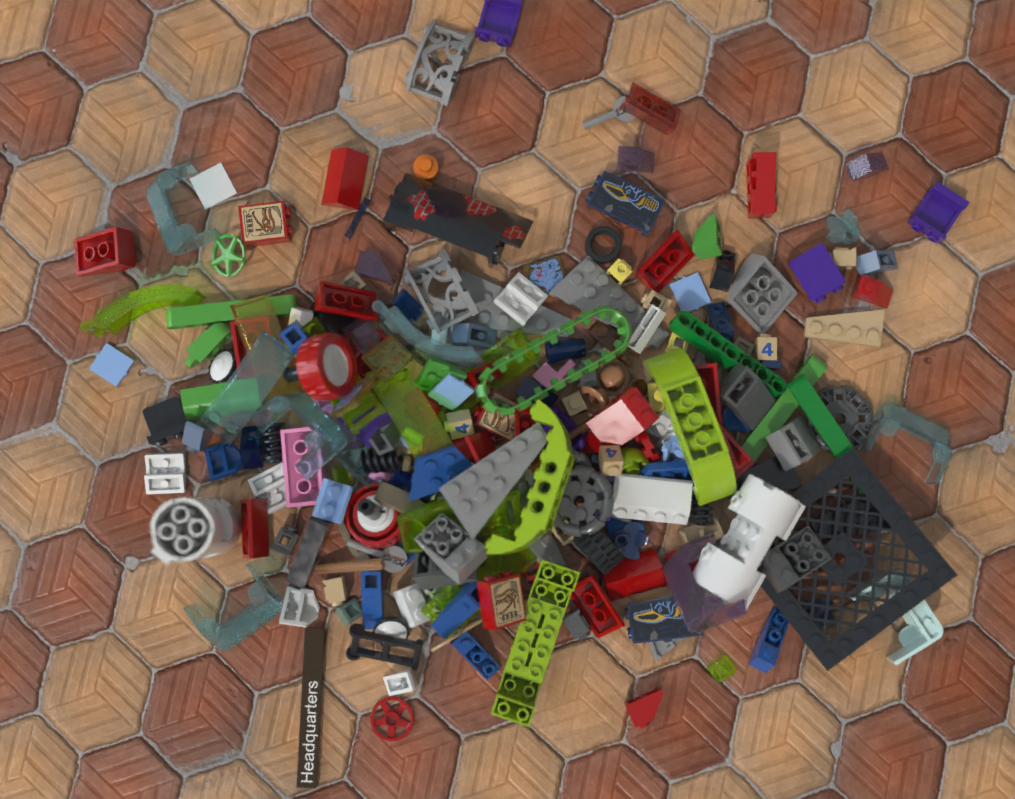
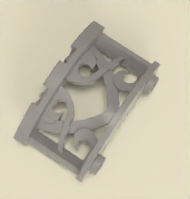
[404,19,476,106]
[403,248,479,334]

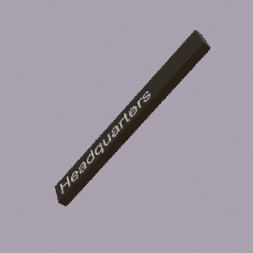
[297,628,325,788]

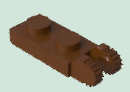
[588,321,640,367]

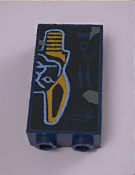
[585,171,666,238]
[624,594,704,644]

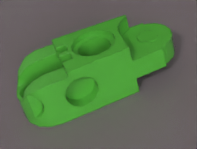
[184,322,232,369]

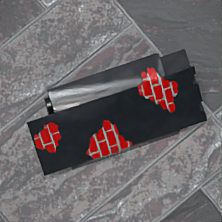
[383,173,534,269]

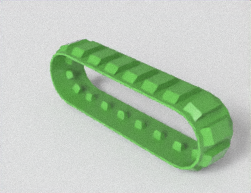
[476,305,632,417]

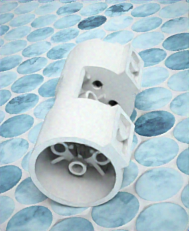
[690,474,806,610]
[150,497,241,565]

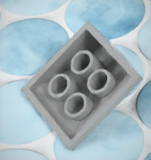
[726,253,798,335]

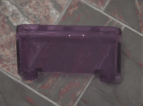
[663,533,746,633]

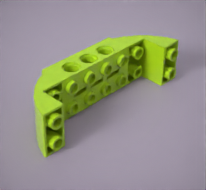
[644,347,737,506]
[485,399,576,555]
[491,560,580,727]

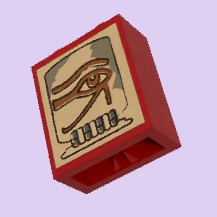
[238,201,293,248]
[472,387,528,441]
[477,570,526,630]

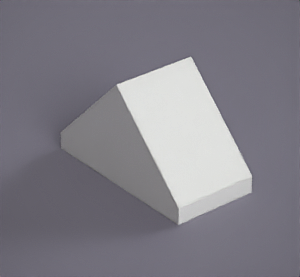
[383,667,418,696]

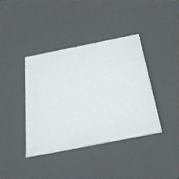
[190,163,237,210]

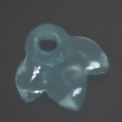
[826,209,859,244]

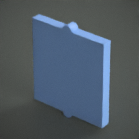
[669,272,711,312]
[89,343,135,387]
[428,373,475,411]

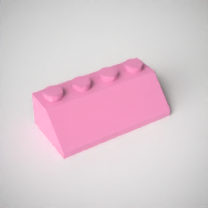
[280,426,329,508]

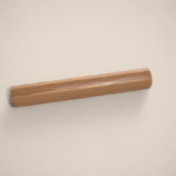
[314,558,385,574]

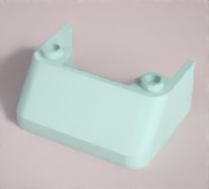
[847,569,943,665]

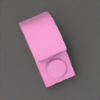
[532,359,576,391]

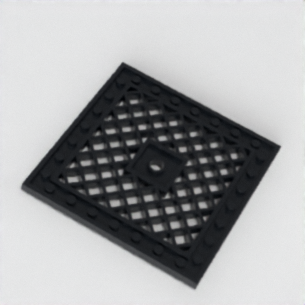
[757,448,957,671]

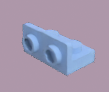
[660,435,685,462]
[312,478,353,524]

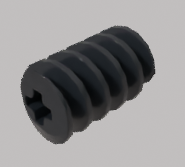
[261,423,285,463]
[360,446,403,473]
[688,485,714,526]

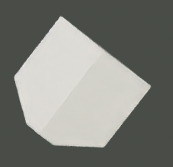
[279,586,320,627]

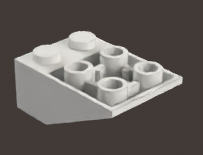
[393,583,459,628]

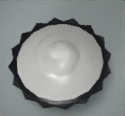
[208,348,237,384]
[372,616,410,647]

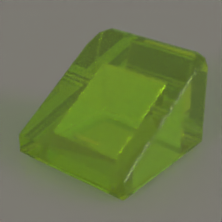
[332,466,351,485]
[707,654,736,683]

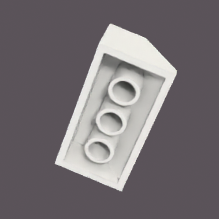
[611,474,693,525]

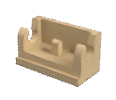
[678,516,725,551]

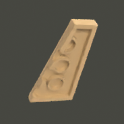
[803,309,885,348]

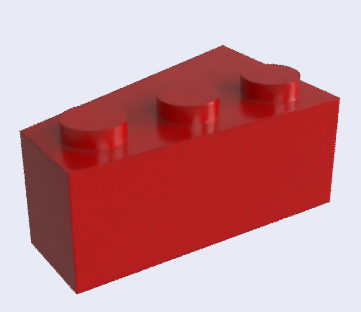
[746,152,777,218]

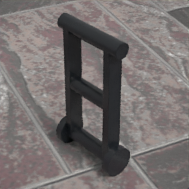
[346,623,424,670]

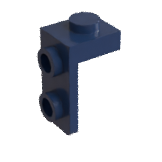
[706,302,734,343]

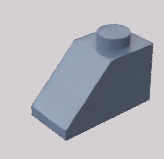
[856,250,898,275]
[452,323,497,348]
[182,421,214,453]

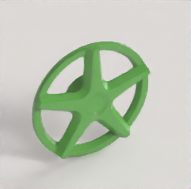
[211,234,246,277]

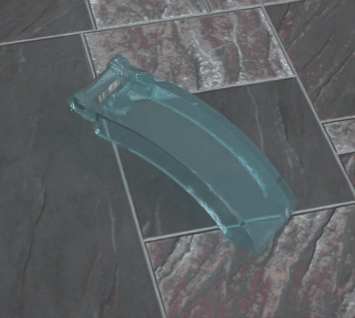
[372,300,484,367]
[197,331,295,445]

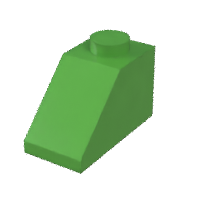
[692,214,722,260]

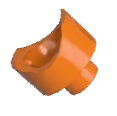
[413,154,439,182]

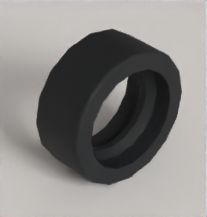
[585,226,621,264]

